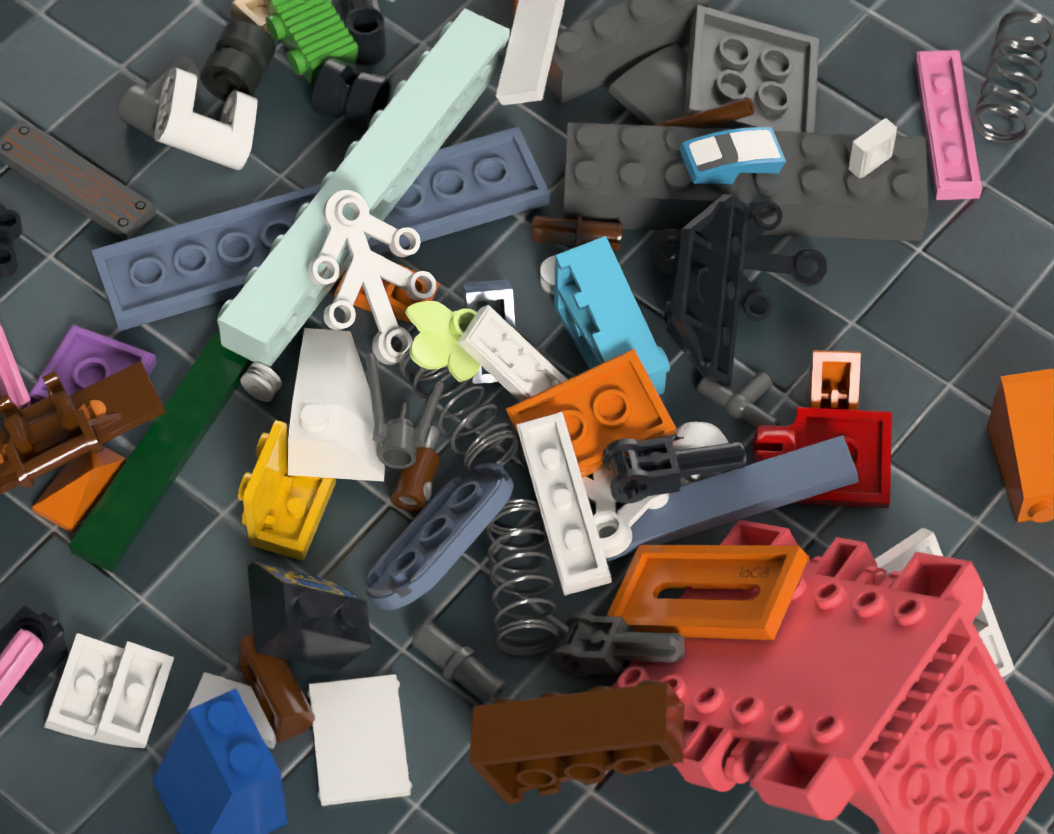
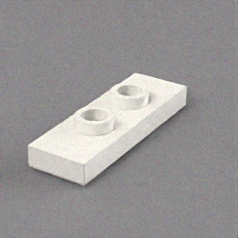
[457,305,568,402]

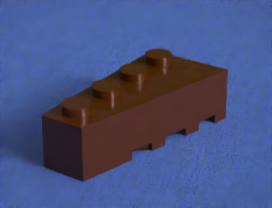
[469,680,685,805]

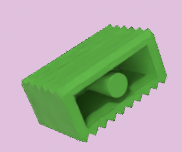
[265,0,358,86]

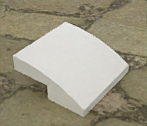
[44,633,174,748]

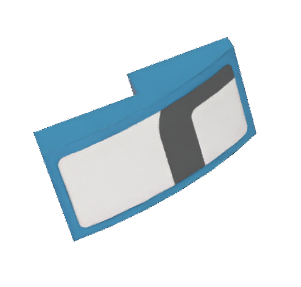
[679,127,786,184]

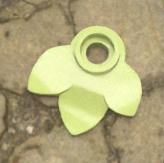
[405,301,481,382]

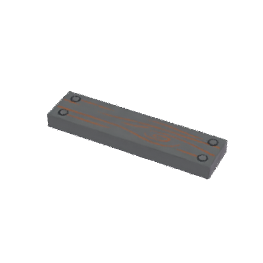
[0,119,157,241]

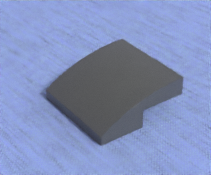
[608,43,688,126]

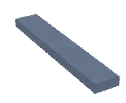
[593,435,859,562]

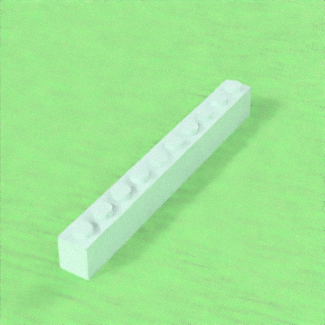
[217,8,510,368]

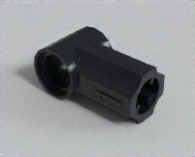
[338,0,386,65]

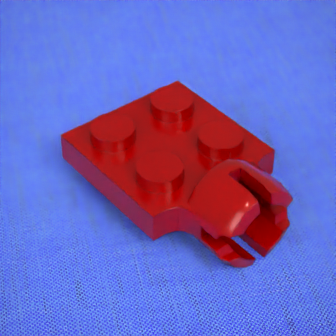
[752,407,892,508]

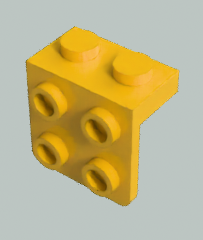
[238,420,336,561]

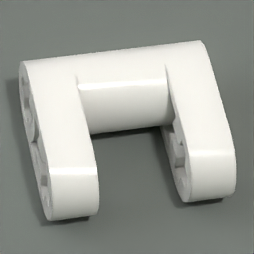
[154,67,257,171]

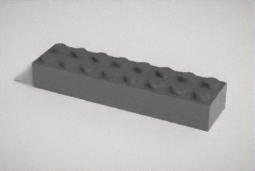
[563,122,928,241]

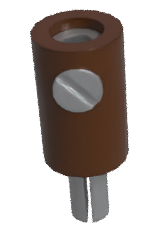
[390,425,440,513]

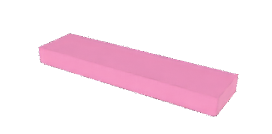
[914,50,982,200]

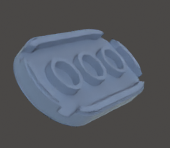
[365,463,514,611]

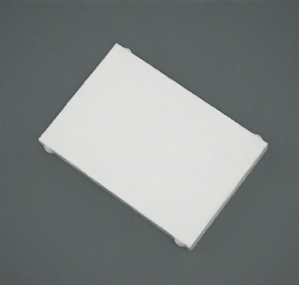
[307,674,412,806]

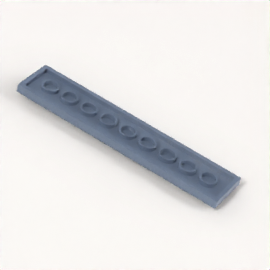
[91,126,550,332]

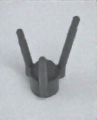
[367,352,444,469]

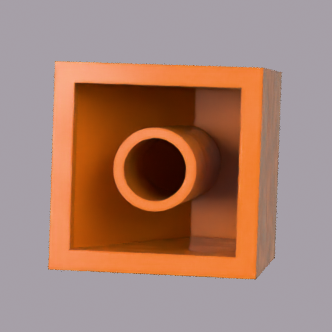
[987,368,1054,523]

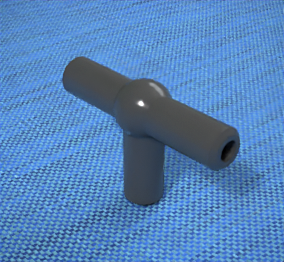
[697,372,780,428]

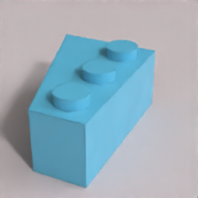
[554,236,670,395]

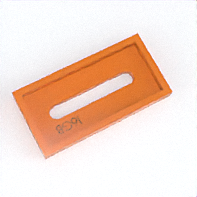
[607,545,809,640]

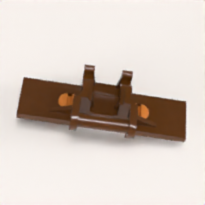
[0,361,166,495]

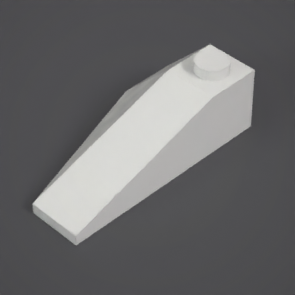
[288,328,385,482]

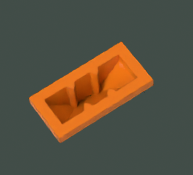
[32,446,127,533]

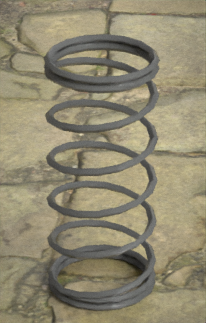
[972,10,1054,143]
[399,348,519,475]
[486,499,559,655]

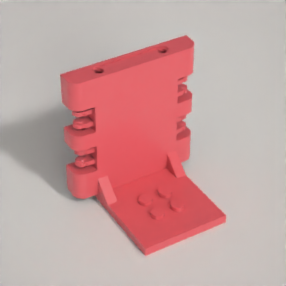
[612,520,1054,834]

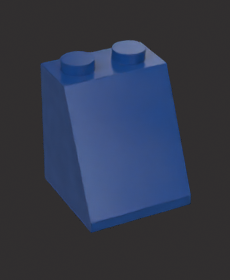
[152,688,288,834]

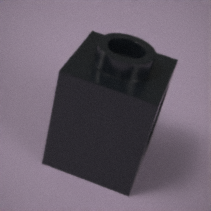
[0,605,68,696]

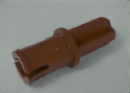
[531,215,622,251]

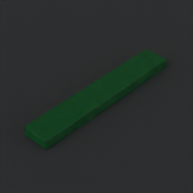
[69,331,254,572]

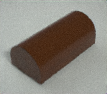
[238,634,315,743]

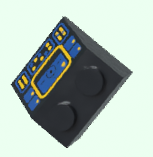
[247,561,372,671]

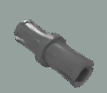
[412,621,507,705]

